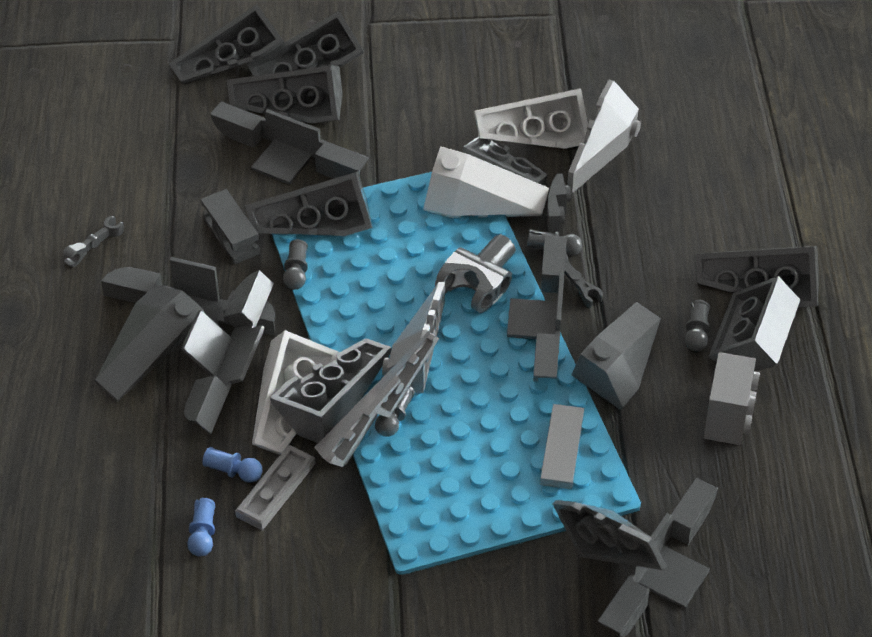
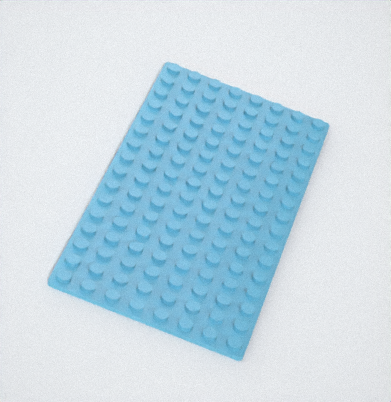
[271,172,641,575]

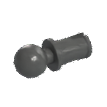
[527,229,583,257]
[283,239,308,290]
[684,300,710,352]
[375,386,415,437]

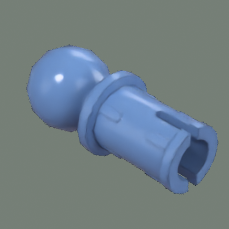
[202,447,263,482]
[187,498,215,557]

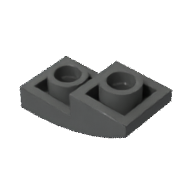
[547,174,571,235]

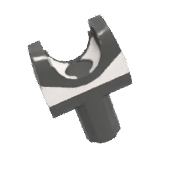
[435,234,516,313]

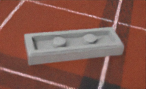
[540,404,584,489]
[235,445,315,531]

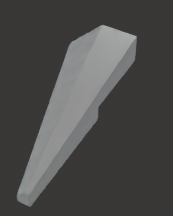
[314,331,439,467]

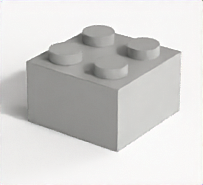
[704,352,760,445]

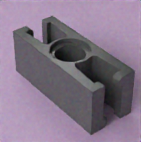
[201,189,261,264]

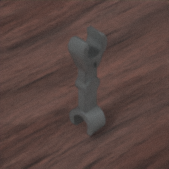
[63,216,124,267]
[564,254,603,308]

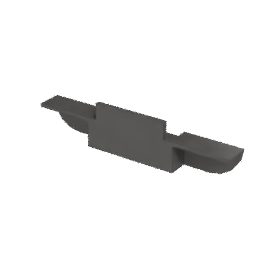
[210,102,369,185]
[507,235,567,382]
[101,257,275,336]
[181,270,274,434]
[598,478,718,637]

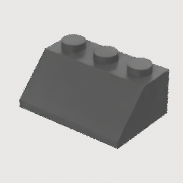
[709,276,800,371]

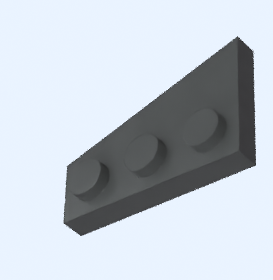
[462,136,548,185]

